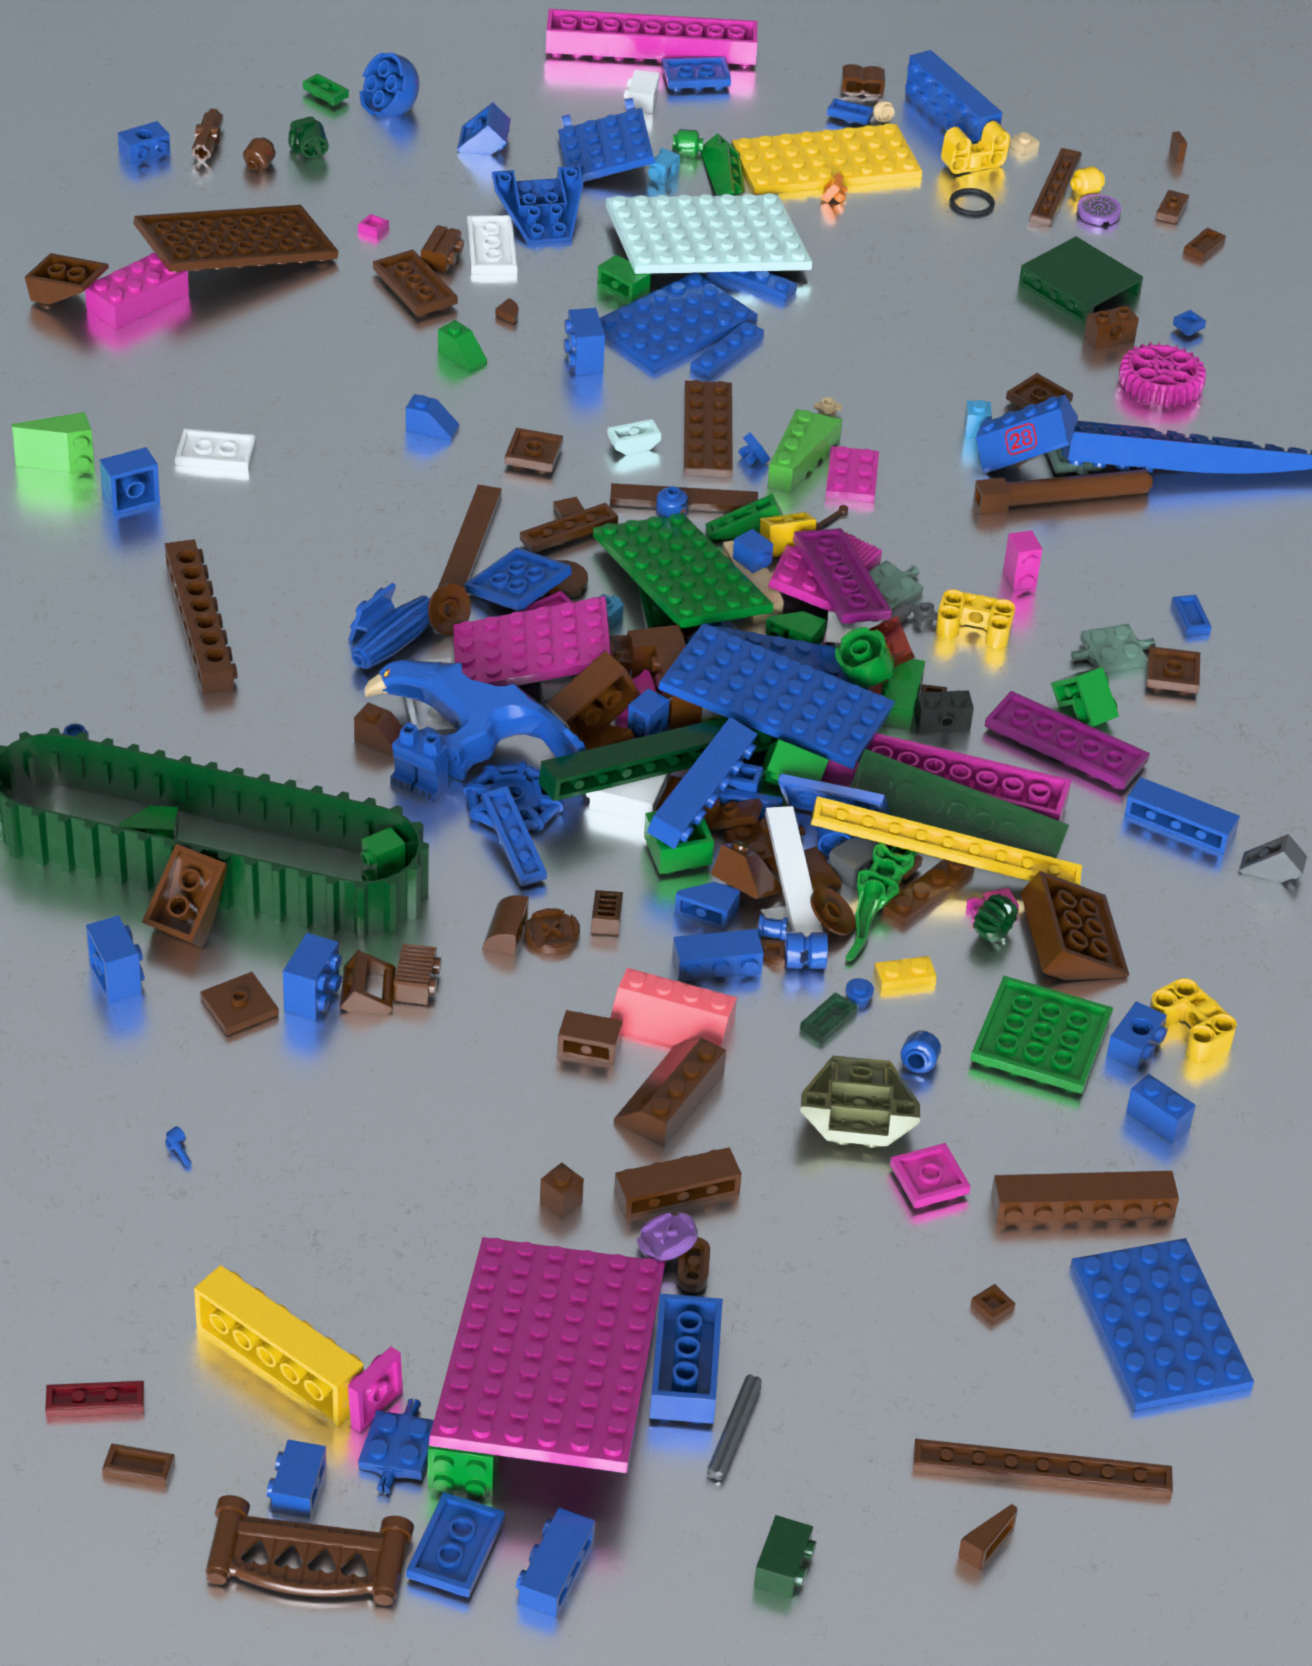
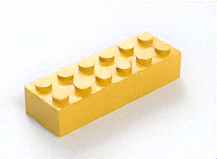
[194,1265,364,1427]

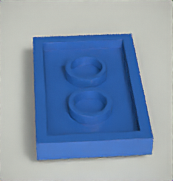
[662,56,731,90]
[406,1492,505,1598]

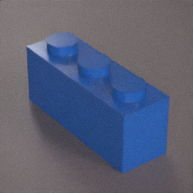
[672,929,764,981]
[516,1507,595,1618]

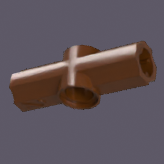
[192,109,223,161]

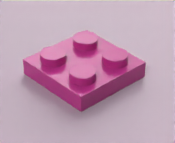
[890,1143,971,1208]
[348,1346,403,1433]

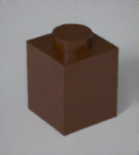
[540,1162,584,1219]

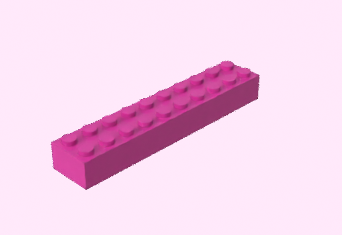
[546,9,758,66]
[799,733,1072,822]

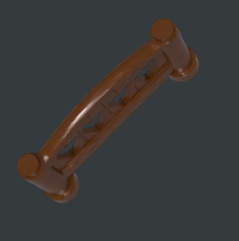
[205,1495,414,1606]

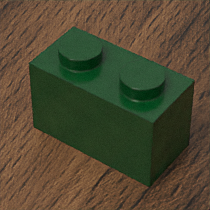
[754,1515,817,1598]

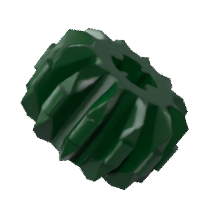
[973,893,1018,943]

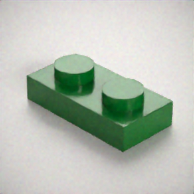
[303,73,349,105]

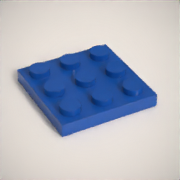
[464,547,572,612]

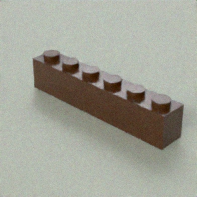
[991,1171,1179,1223]

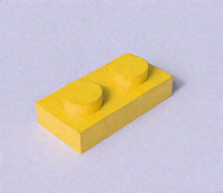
[874,956,937,991]

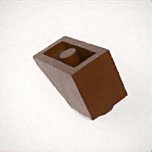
[354,702,403,757]

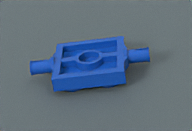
[358,1398,434,1494]

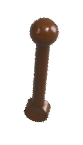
[816,505,849,530]

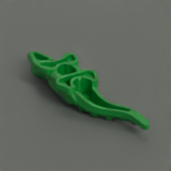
[845,843,917,961]

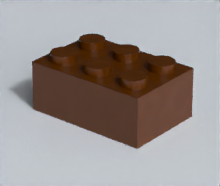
[547,651,641,741]

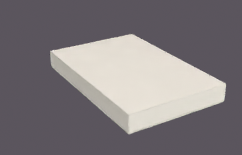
[175,429,256,472]

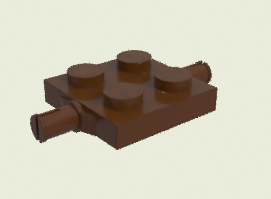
[725,818,805,866]

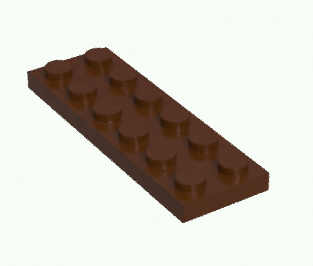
[683,380,733,478]

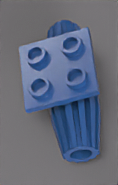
[348,582,430,669]

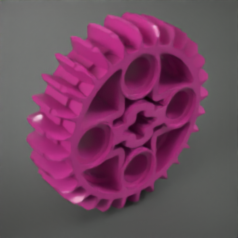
[1119,342,1206,409]

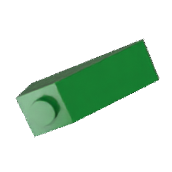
[705,493,784,540]

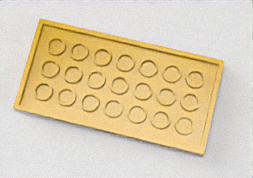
[731,123,922,195]

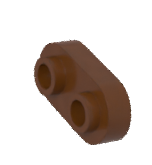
[677,1237,710,1293]

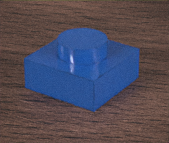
[1173,310,1206,336]

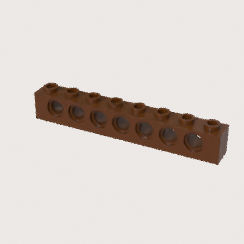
[165,539,238,694]

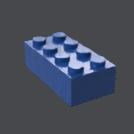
[650,1293,723,1424]

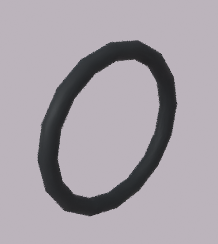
[949,188,995,215]

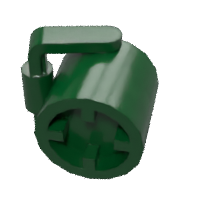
[288,116,329,159]

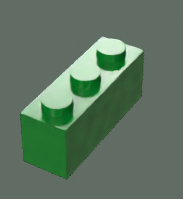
[881,655,925,730]

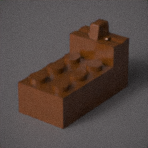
[614,625,702,731]

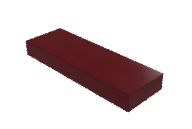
[45,1380,144,1418]

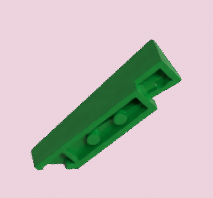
[700,133,745,196]

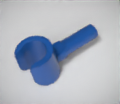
[165,1126,192,1167]

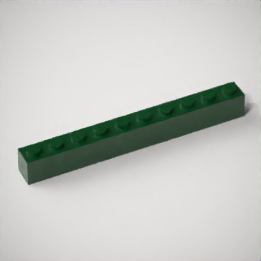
[539,717,785,801]

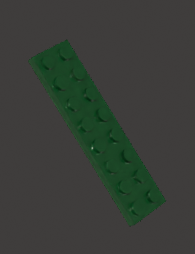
[850,749,1070,858]

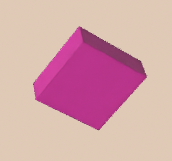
[358,214,389,238]

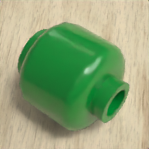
[672,129,704,158]

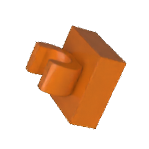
[821,172,848,203]

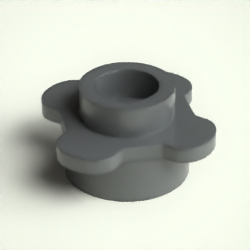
[910,602,938,625]

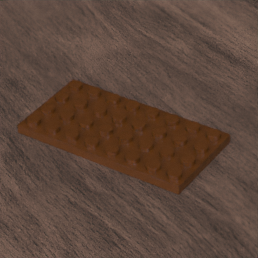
[133,205,339,273]

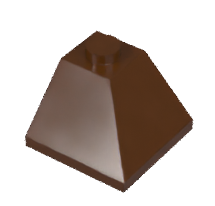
[711,841,782,899]

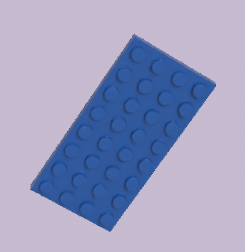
[658,623,895,770]

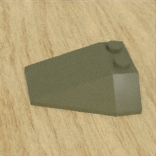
[800,1056,920,1148]

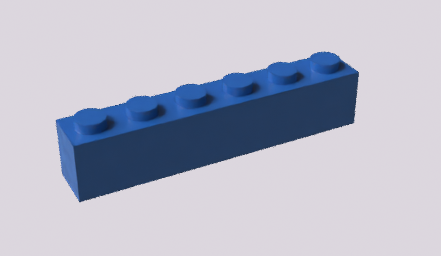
[647,717,757,849]

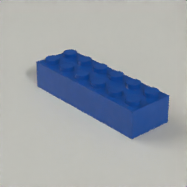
[905,50,1003,144]

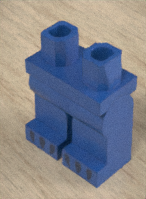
[390,722,449,803]

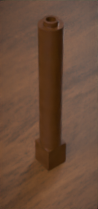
[973,469,1153,515]

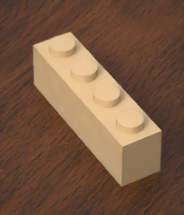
[723,541,784,625]

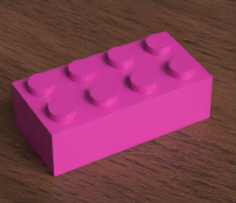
[85,253,189,330]

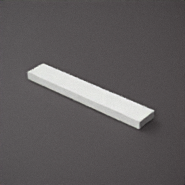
[765,806,823,936]

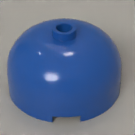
[359,52,420,118]

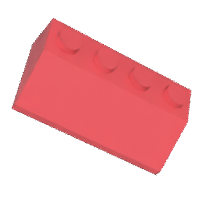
[610,968,737,1048]

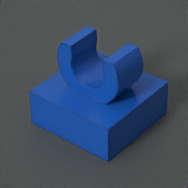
[738,432,771,466]

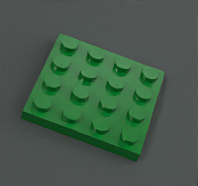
[970,975,1113,1094]

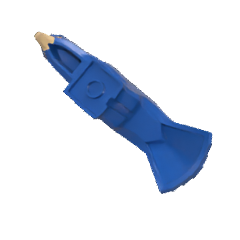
[365,660,587,781]

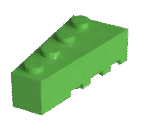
[767,409,842,493]

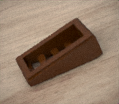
[591,890,623,935]
[958,1504,1018,1570]

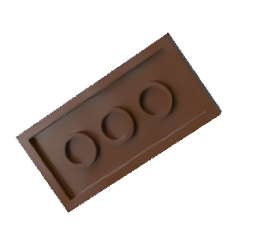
[373,249,458,316]

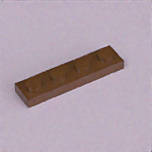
[520,502,618,553]
[883,859,975,927]

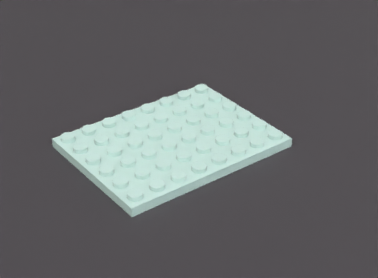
[605,193,812,274]

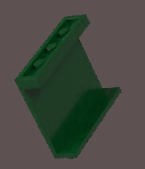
[1019,236,1143,325]

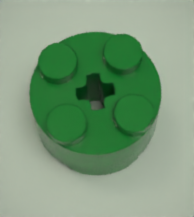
[835,627,894,689]

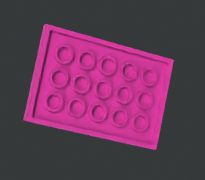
[453,596,612,686]

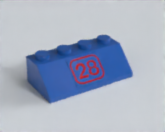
[976,395,1078,473]

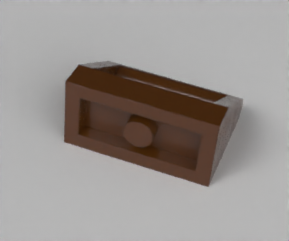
[340,950,396,1014]

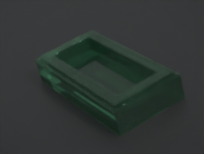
[800,992,858,1044]

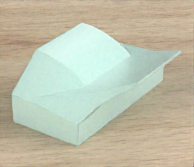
[607,419,661,455]

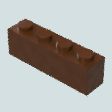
[614,1147,742,1219]

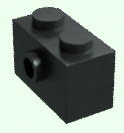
[914,690,974,734]

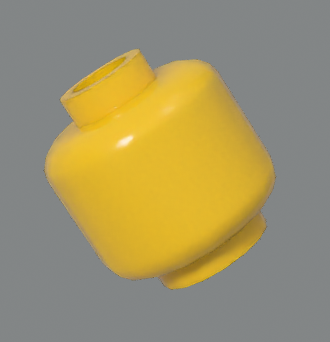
[1070,166,1105,197]

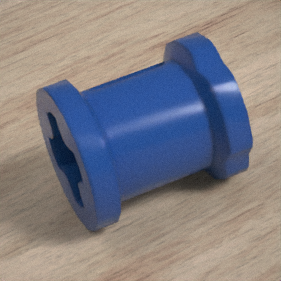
[757,914,788,941]

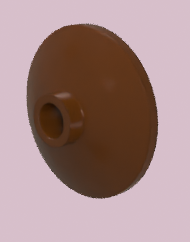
[428,583,471,635]
[810,887,855,936]

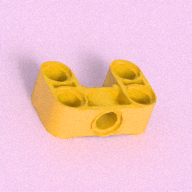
[941,121,1010,174]
[936,589,1015,649]
[1150,978,1237,1063]

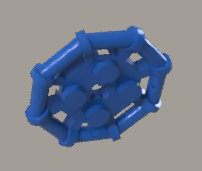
[463,761,564,832]

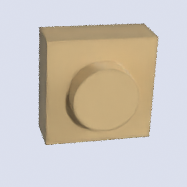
[1009,131,1040,155]

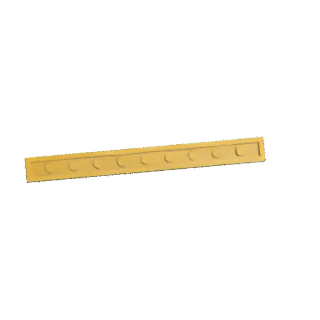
[811,796,1082,885]

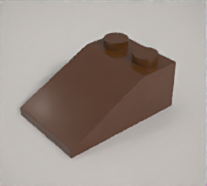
[25,253,109,305]
[142,844,228,948]

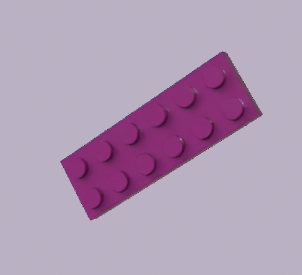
[793,528,892,624]
[985,691,1150,790]

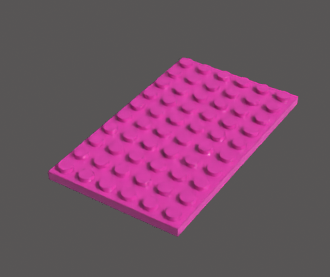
[429,1237,665,1473]

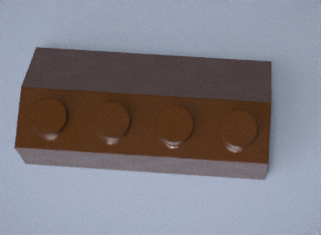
[614,1038,726,1147]

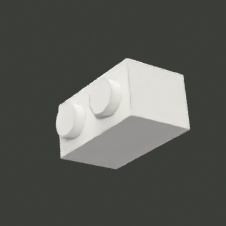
[624,70,660,114]

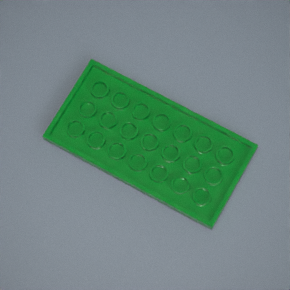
[593,513,774,628]

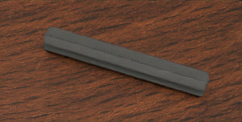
[707,1374,762,1481]

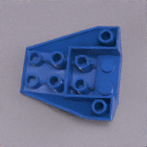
[492,166,583,244]

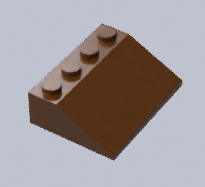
[1020,871,1130,980]

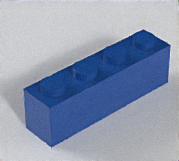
[1124,777,1240,855]

